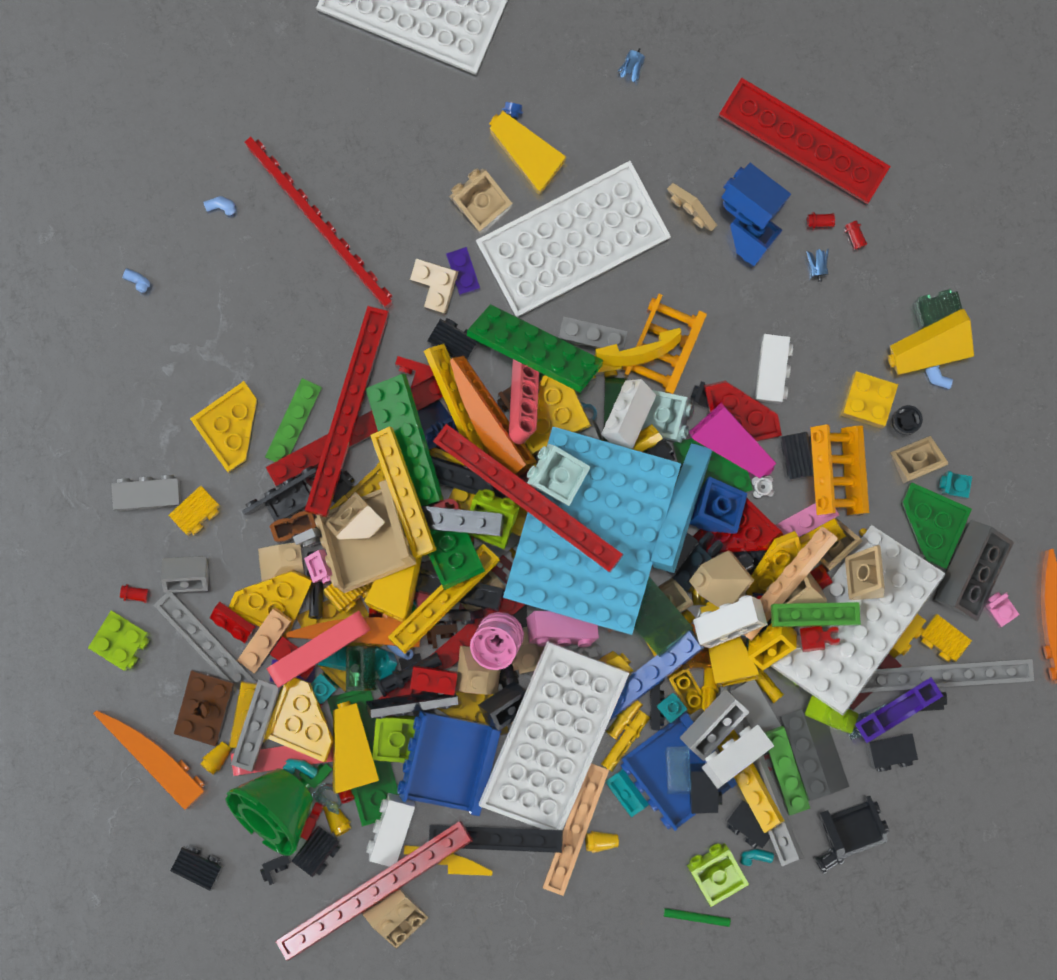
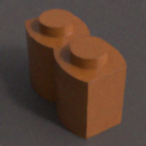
[269,511,317,543]

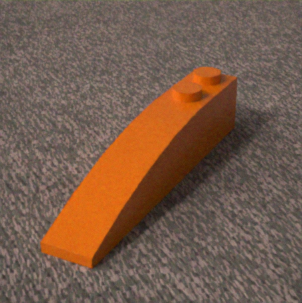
[450,356,537,478]
[1041,549,1057,684]
[286,613,421,648]
[93,710,206,810]

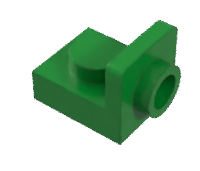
[299,763,333,789]

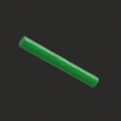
[664,908,731,927]

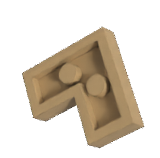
[667,183,717,231]
[410,259,459,313]

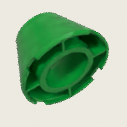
[225,768,313,856]

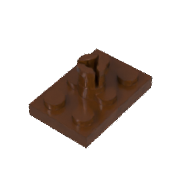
[174,670,235,746]

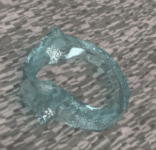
[311,783,342,814]

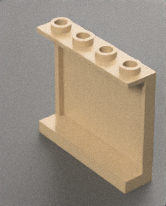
[315,480,417,593]

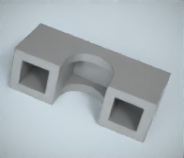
[558,316,628,351]

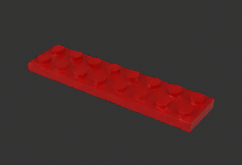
[719,77,891,205]

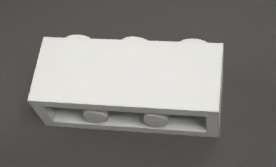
[755,334,793,405]
[602,379,656,449]
[693,595,768,648]
[702,725,774,789]
[366,793,415,867]

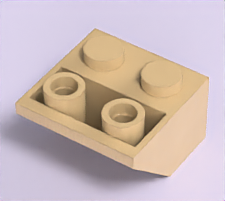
[362,888,428,949]

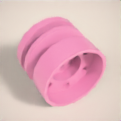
[470,612,524,670]

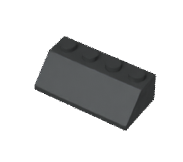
[935,520,1014,621]
[779,707,849,801]

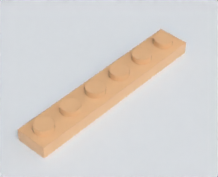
[744,527,838,641]
[543,763,609,896]

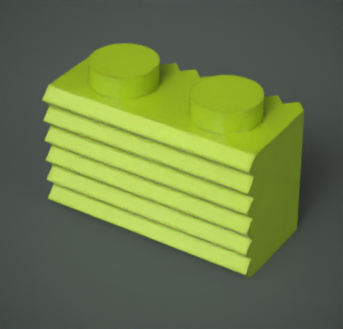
[805,696,859,733]

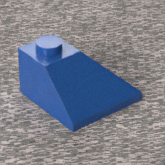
[730,218,783,266]
[690,477,748,533]

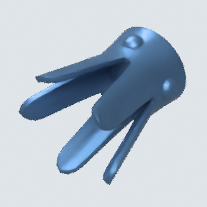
[618,48,645,82]
[806,249,829,282]

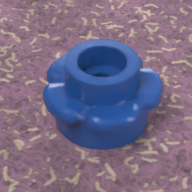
[502,102,523,118]

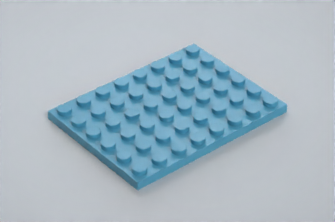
[503,427,681,635]

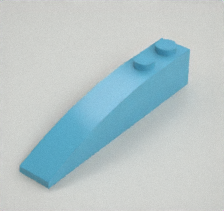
[651,443,712,573]

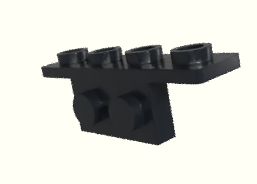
[242,466,318,522]

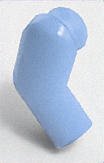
[203,196,236,216]
[122,268,150,293]
[926,365,953,389]
[387,645,413,660]

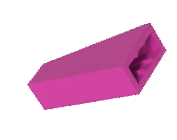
[689,403,776,478]

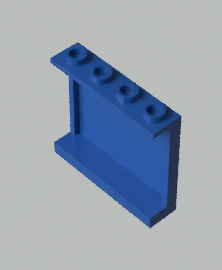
[397,711,501,816]
[620,711,737,831]

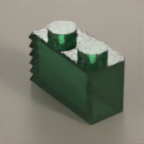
[913,289,962,329]
[346,646,377,691]

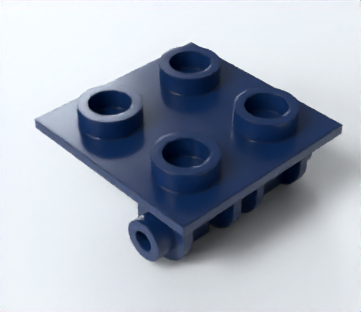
[417,400,459,450]

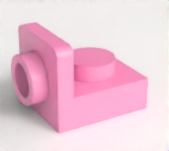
[304,549,333,584]
[985,592,1020,627]

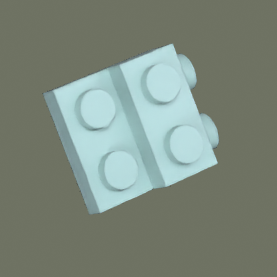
[641,390,694,443]
[527,444,590,506]

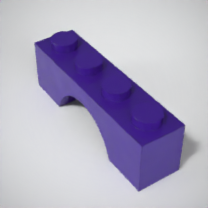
[855,677,943,743]

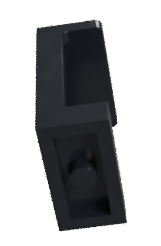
[820,796,889,860]

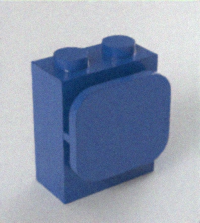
[721,162,791,229]

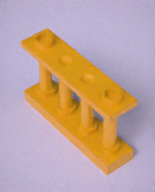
[622,294,707,394]
[810,424,869,515]

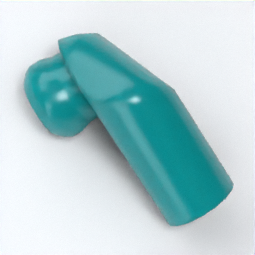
[283,758,318,778]
[740,849,774,866]

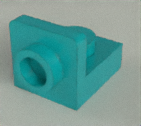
[939,471,972,499]
[365,646,398,679]
[311,672,340,704]
[657,693,687,723]

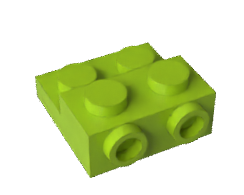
[468,489,520,549]
[88,610,150,671]
[372,715,419,763]
[687,843,749,907]

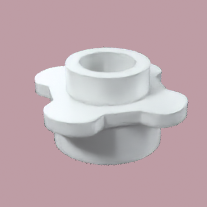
[751,475,775,499]

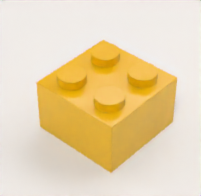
[840,371,898,429]

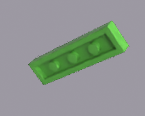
[265,378,322,462]
[771,602,861,627]
[764,726,810,816]

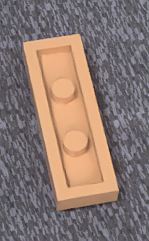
[237,607,293,674]

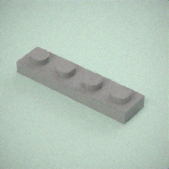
[231,680,281,772]

